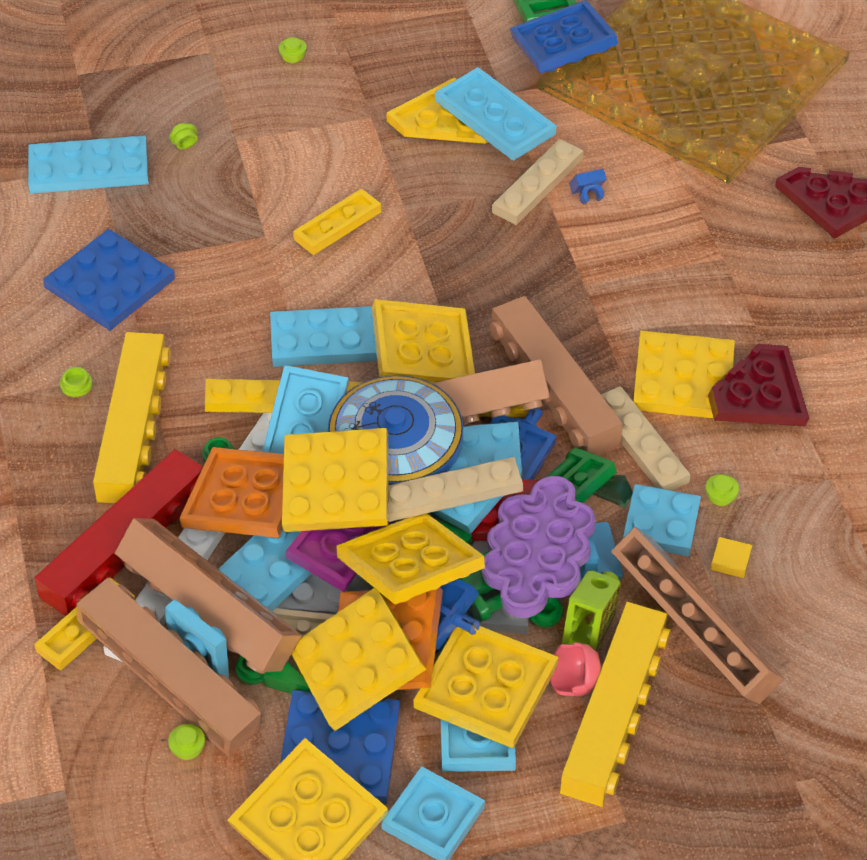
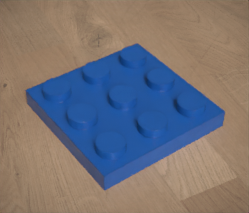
[510,0,618,74]
[43,228,175,331]
[280,690,400,804]

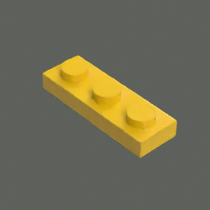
[293,188,382,256]
[34,578,135,671]

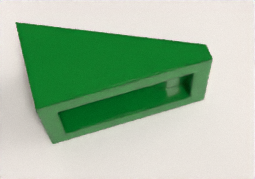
[263,662,311,694]

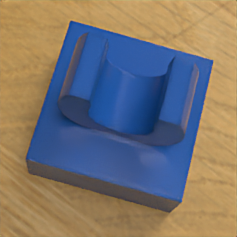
[569,168,607,205]

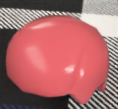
[550,642,602,697]

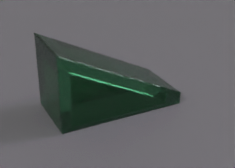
[592,475,633,507]

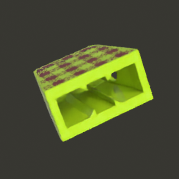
[562,571,621,652]

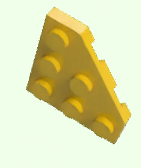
[386,77,488,144]

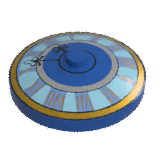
[328,375,463,485]

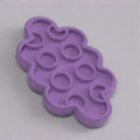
[481,476,596,618]

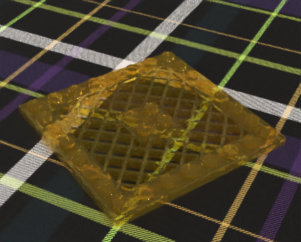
[537,0,850,184]

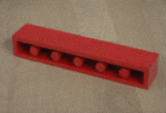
[34,449,203,616]

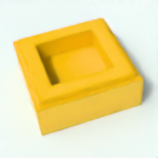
[711,537,752,578]

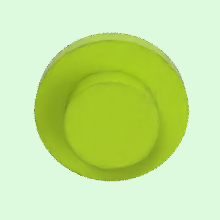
[279,37,307,63]
[169,123,198,149]
[60,367,93,397]
[705,474,739,506]
[168,724,205,760]

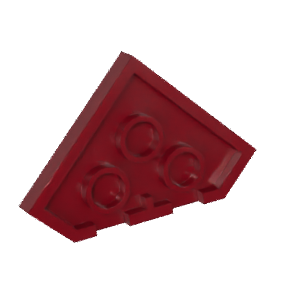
[775,167,867,239]
[708,344,810,427]

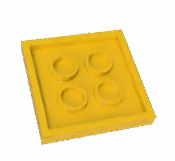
[371,299,475,383]
[633,331,735,418]
[282,428,388,532]
[337,513,485,605]
[291,588,426,731]
[414,626,559,749]
[228,738,389,860]

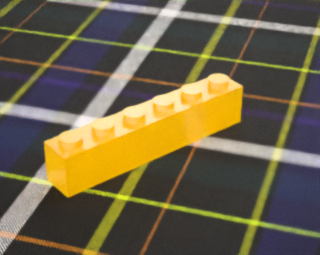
[93,332,171,503]
[560,602,671,807]

